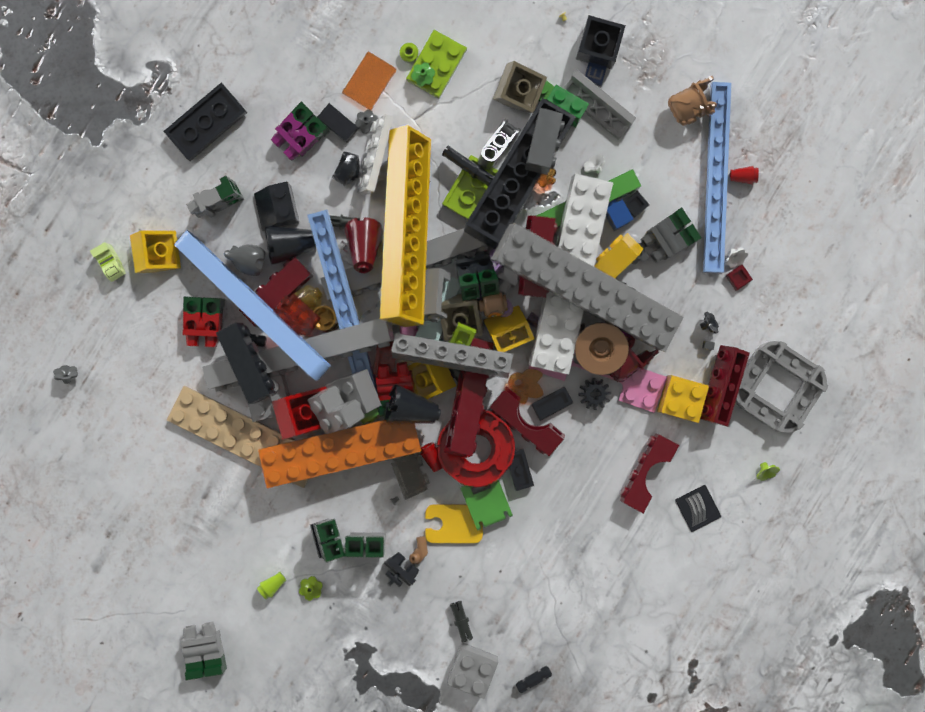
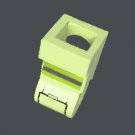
[90,242,126,282]

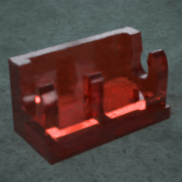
[273,294,321,335]

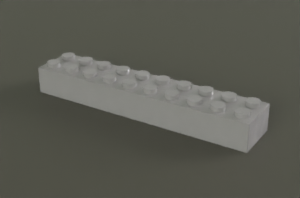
[491,223,684,352]

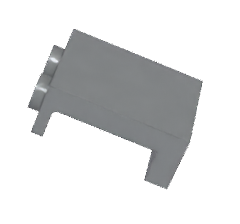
[424,268,451,322]

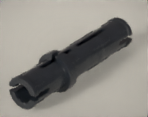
[442,145,494,187]

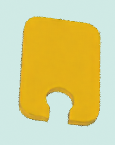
[425,504,483,543]

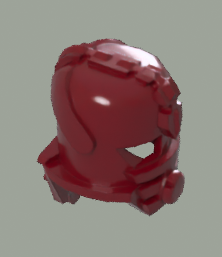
[610,336,659,382]

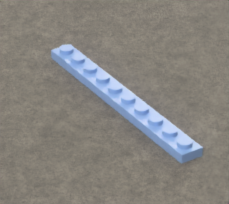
[703,82,731,273]
[307,210,378,395]

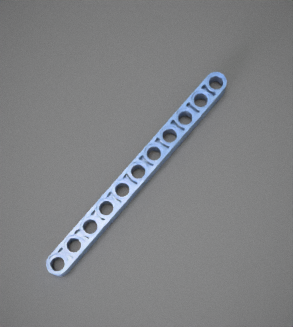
[174,230,331,381]

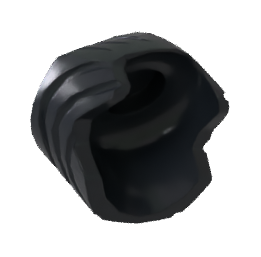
[332,152,360,186]

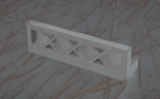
[563,70,636,140]

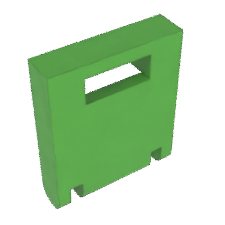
[460,480,513,530]

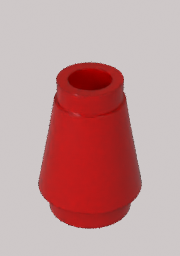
[730,166,759,185]
[420,442,443,472]

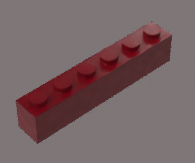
[444,338,494,458]

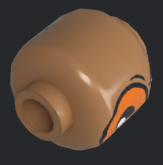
[478,292,508,318]

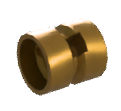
[311,305,338,332]

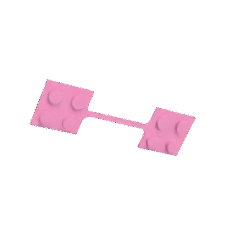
[529,350,667,413]

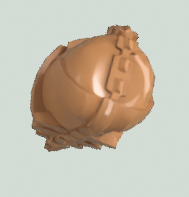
[668,76,717,125]

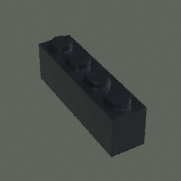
[216,322,276,404]

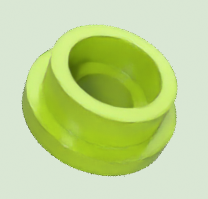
[400,43,419,62]

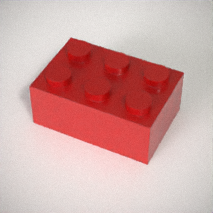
[272,386,327,440]

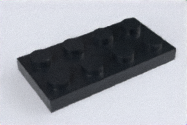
[163,82,247,162]

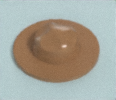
[575,323,628,375]

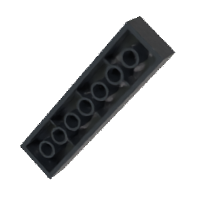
[464,98,576,250]

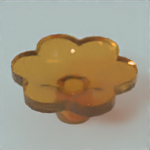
[538,169,556,188]

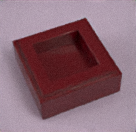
[725,264,753,291]

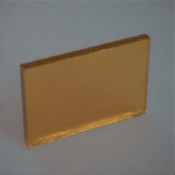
[342,51,397,110]

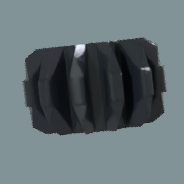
[578,378,611,410]

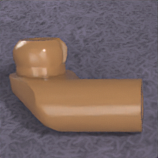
[409,536,428,564]

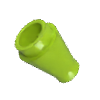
[257,572,287,600]

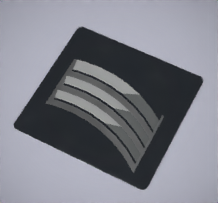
[675,485,721,532]

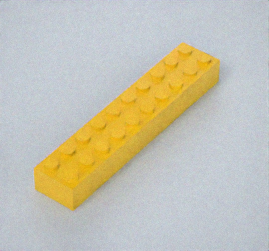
[380,125,431,327]

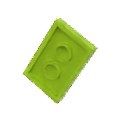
[406,30,467,99]
[442,155,498,220]

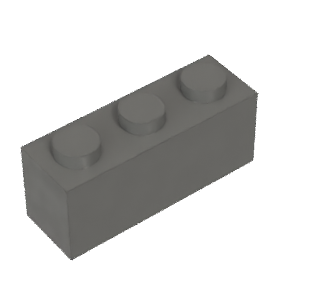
[525,108,565,175]

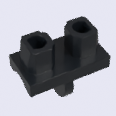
[383,552,419,587]

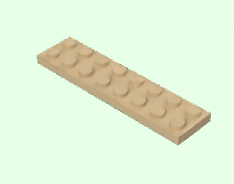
[167,386,309,488]

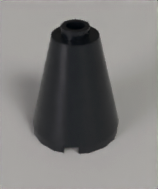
[265,226,316,265]
[384,384,441,424]

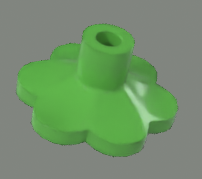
[411,63,435,87]

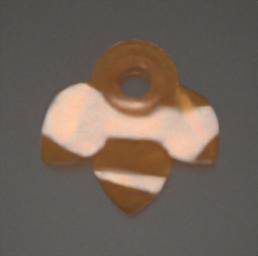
[508,369,544,404]

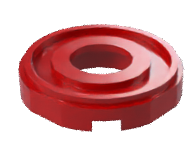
[437,410,515,487]

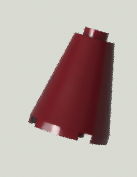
[345,217,383,274]

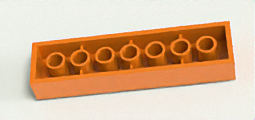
[258,420,421,488]

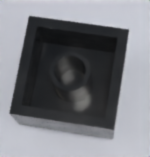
[576,15,626,69]

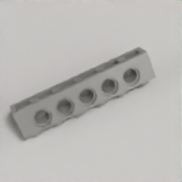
[391,333,513,378]

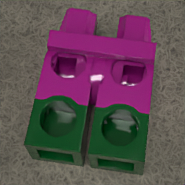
[271,101,330,161]

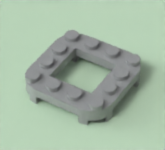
[735,341,828,433]

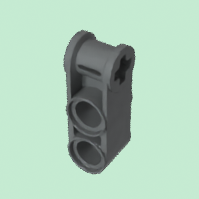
[478,118,521,170]

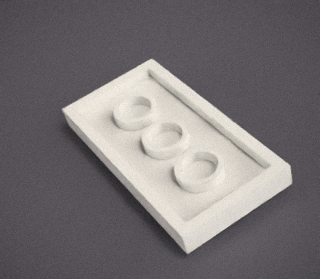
[356,114,393,195]

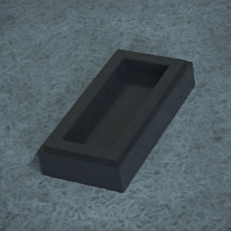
[317,103,359,143]
[531,386,573,421]

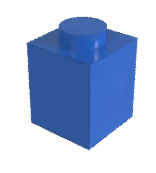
[606,199,634,231]

